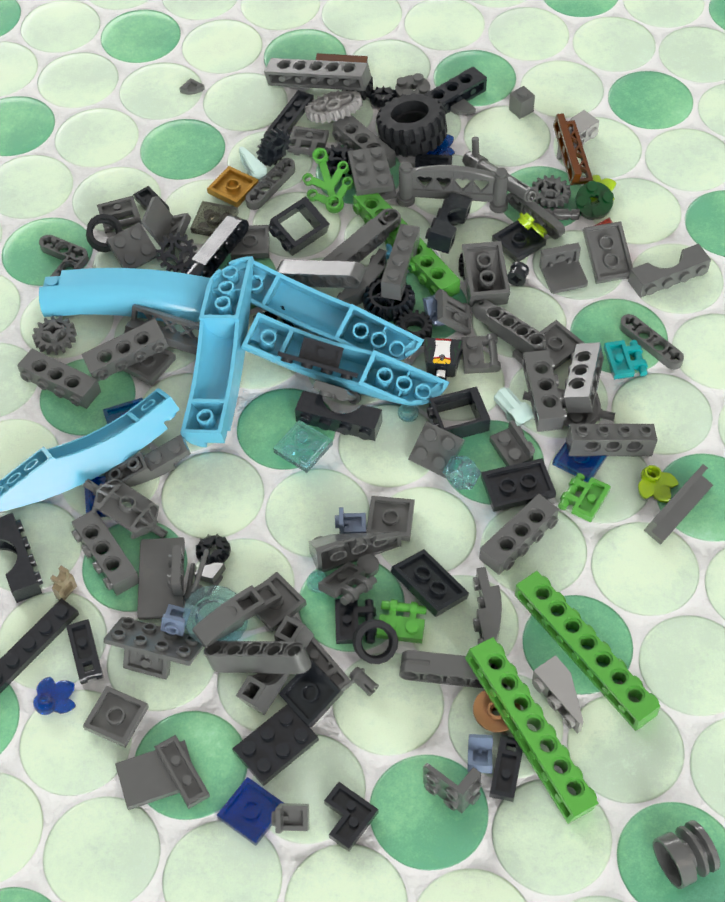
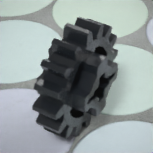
[256,127,291,167]
[319,144,353,178]
[156,232,197,273]

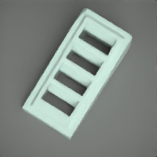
[239,146,267,181]

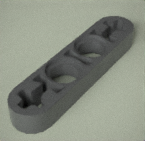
[245,158,295,210]
[507,193,565,239]
[619,314,684,370]

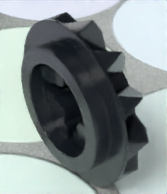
[369,85,398,108]
[196,534,231,565]

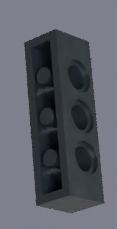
[426,66,487,115]

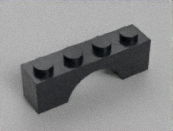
[425,192,473,254]
[295,391,382,441]
[0,513,43,603]

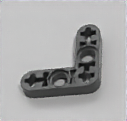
[39,235,89,277]

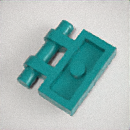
[604,340,648,380]

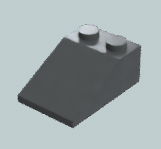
[462,241,510,307]

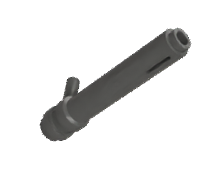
[462,136,537,202]

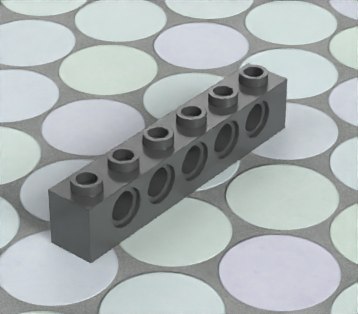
[264,58,371,91]

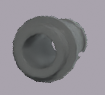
[349,667,379,696]

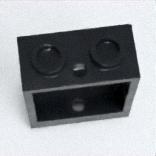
[269,196,330,256]
[426,386,490,438]

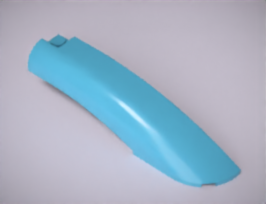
[180,256,253,447]
[39,268,210,324]

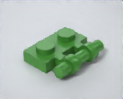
[558,473,611,522]
[377,599,427,644]

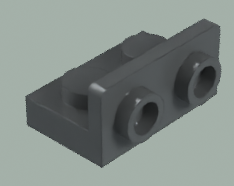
[490,420,535,466]

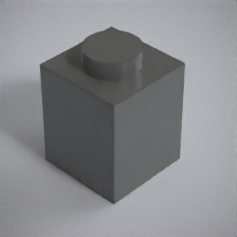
[509,86,535,119]

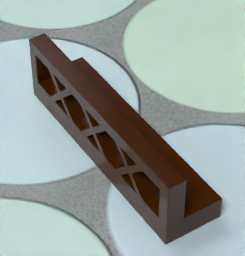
[553,113,593,185]

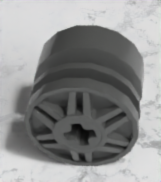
[653,820,720,889]

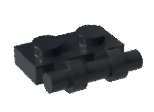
[335,599,377,644]

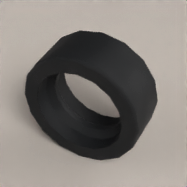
[86,214,123,252]
[352,619,398,664]

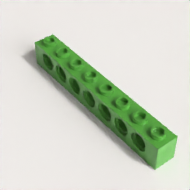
[352,193,460,297]
[514,571,661,731]
[465,637,599,824]

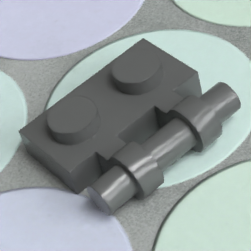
[287,126,329,157]
[318,562,377,605]

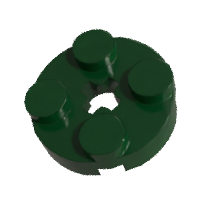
[575,181,614,220]

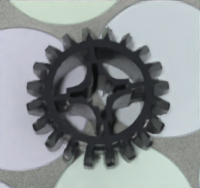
[362,279,416,324]

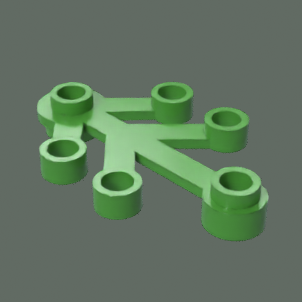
[302,148,354,213]

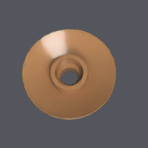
[473,690,521,732]

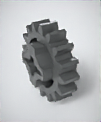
[532,175,571,208]
[32,316,77,355]

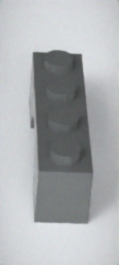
[381,224,420,301]
[628,244,711,298]
[236,615,314,715]

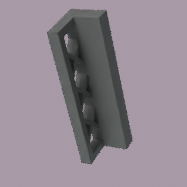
[124,304,200,355]
[644,464,713,545]

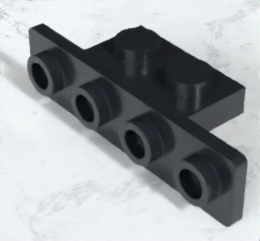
[277,337,358,380]

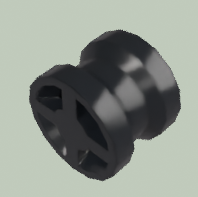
[507,261,529,286]

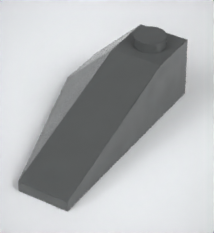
[309,531,401,574]

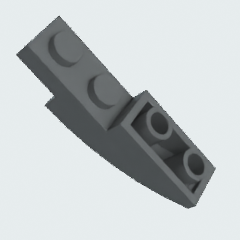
[337,248,387,306]
[104,434,191,487]
[473,567,502,644]
[192,579,282,648]

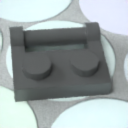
[97,196,142,234]
[435,289,471,336]
[461,333,501,374]
[313,380,361,404]

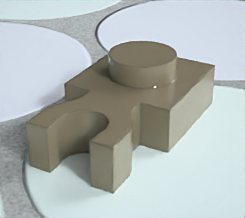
[50,565,77,600]

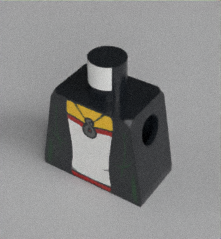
[424,337,463,381]

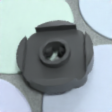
[395,73,430,98]

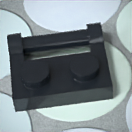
[415,154,452,185]

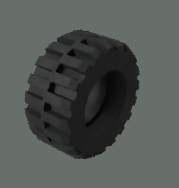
[376,93,447,157]

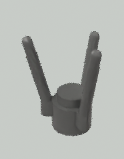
[184,549,223,607]

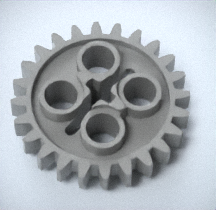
[305,90,363,124]

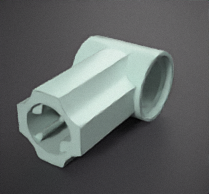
[494,387,533,426]

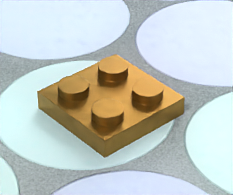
[207,166,259,208]

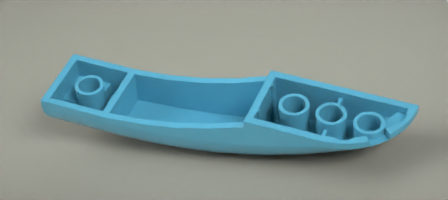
[246,256,424,361]
[241,312,450,406]
[0,388,180,512]

